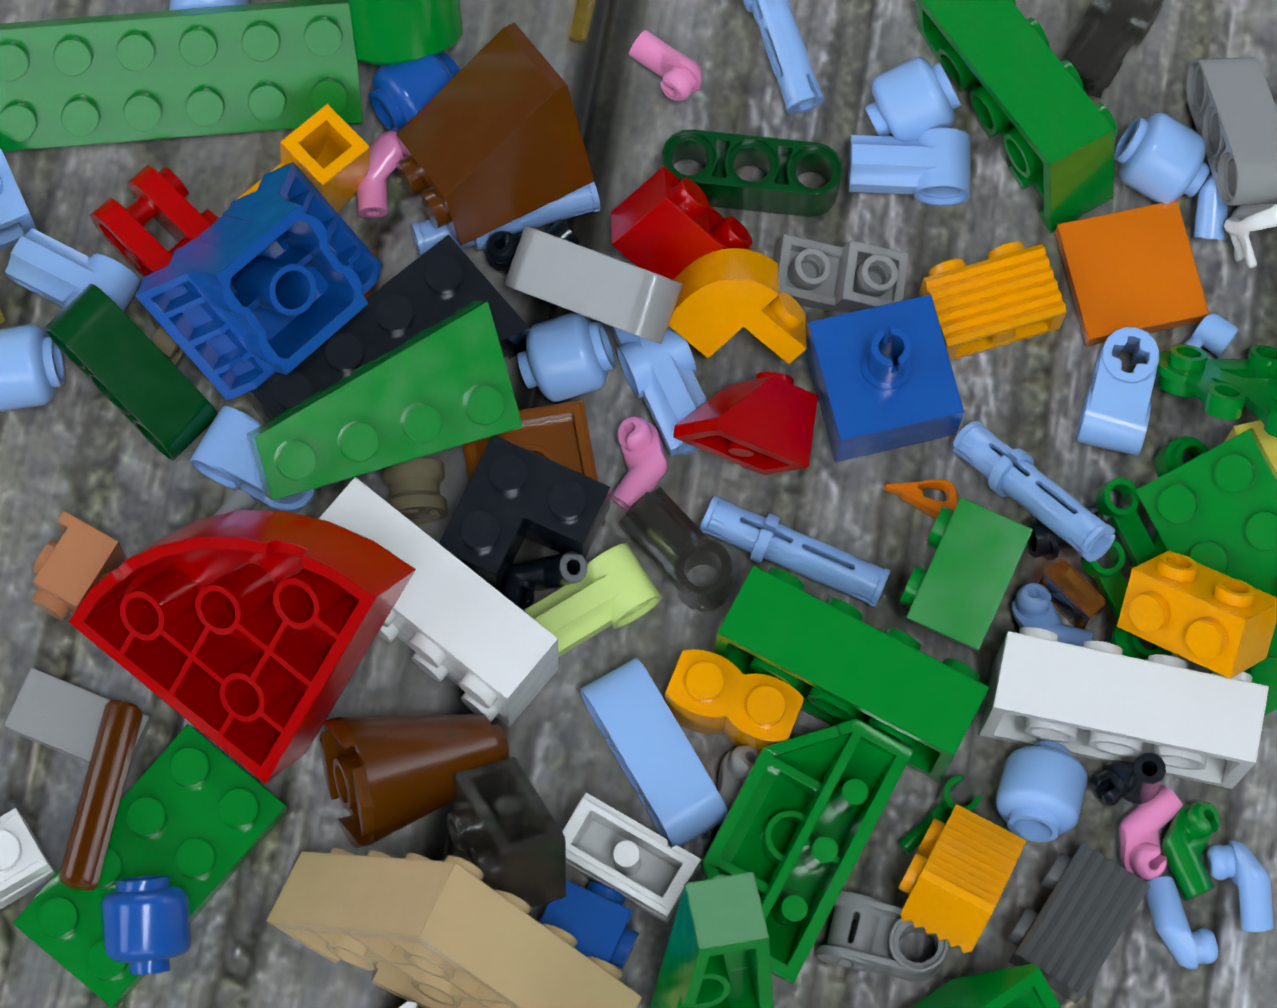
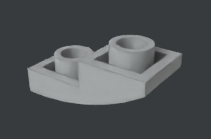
[774,234,909,313]

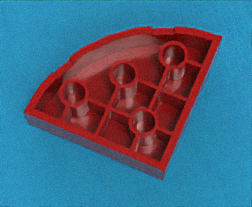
[68,510,416,784]

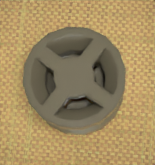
[382,458,448,524]

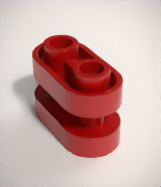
[90,165,219,277]

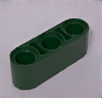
[661,129,843,217]
[44,283,218,461]

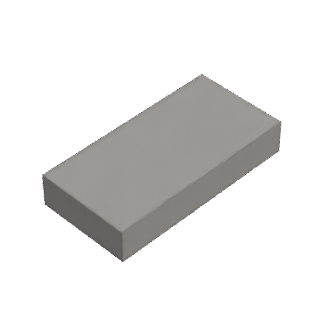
[4,667,152,774]

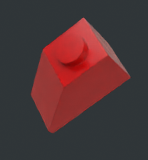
[673,372,818,475]

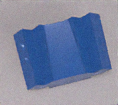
[136,162,383,401]

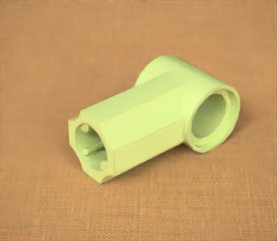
[524,543,662,657]

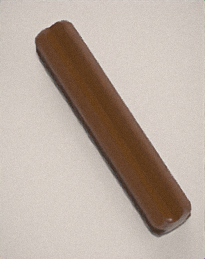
[59,700,143,892]

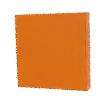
[1055,200,1210,346]

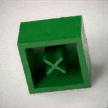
[900,497,1033,653]

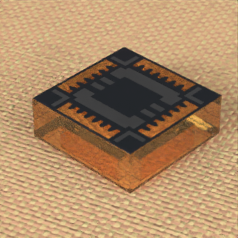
[1039,558,1106,629]

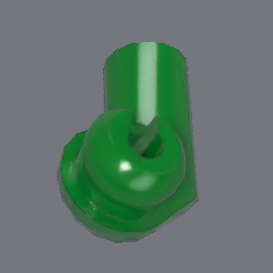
[1162,801,1221,901]

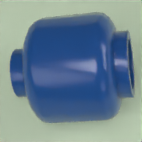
[369,53,460,133]
[101,875,192,975]

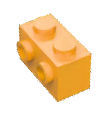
[1117,550,1277,679]

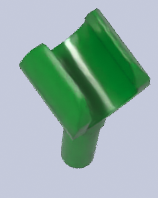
[898,775,981,854]

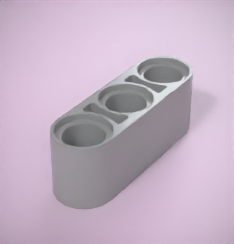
[1186,57,1277,206]
[504,225,683,344]

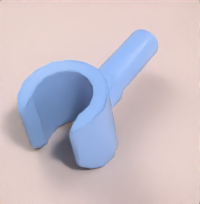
[1156,314,1238,375]

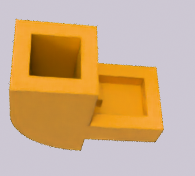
[236,104,370,213]
[668,248,807,364]

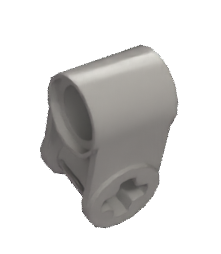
[817,891,948,982]

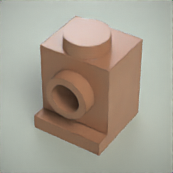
[30,510,126,621]

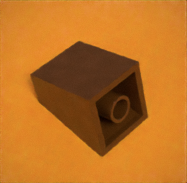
[396,22,594,246]

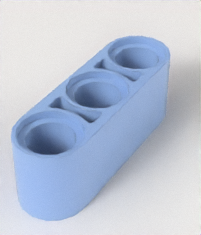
[579,657,728,847]

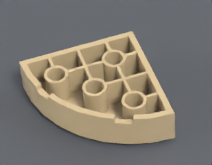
[266,848,642,1008]

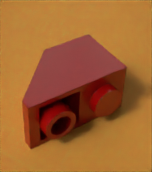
[610,166,753,280]

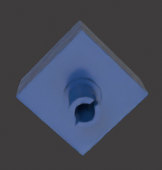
[805,294,964,463]

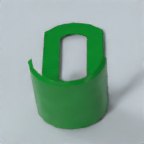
[348,0,463,66]

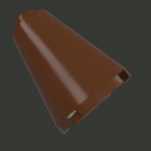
[320,714,509,848]

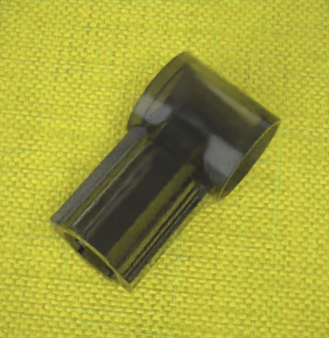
[1060,0,1165,99]
[619,487,733,612]

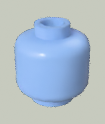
[865,57,962,141]
[1114,112,1210,204]
[517,312,616,402]
[0,324,65,412]
[996,741,1087,842]

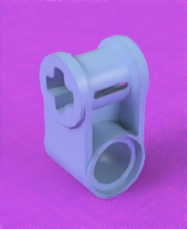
[1076,327,1159,456]
[189,406,316,513]

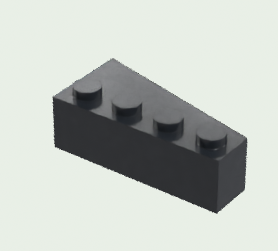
[250,235,530,423]

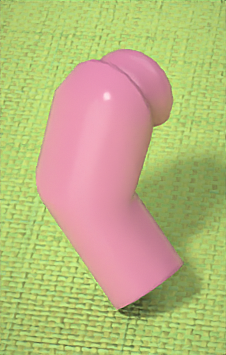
[628,30,703,101]
[356,130,404,219]
[611,416,668,515]
[1119,785,1183,880]

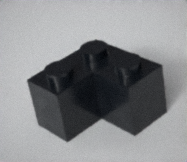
[439,435,611,591]

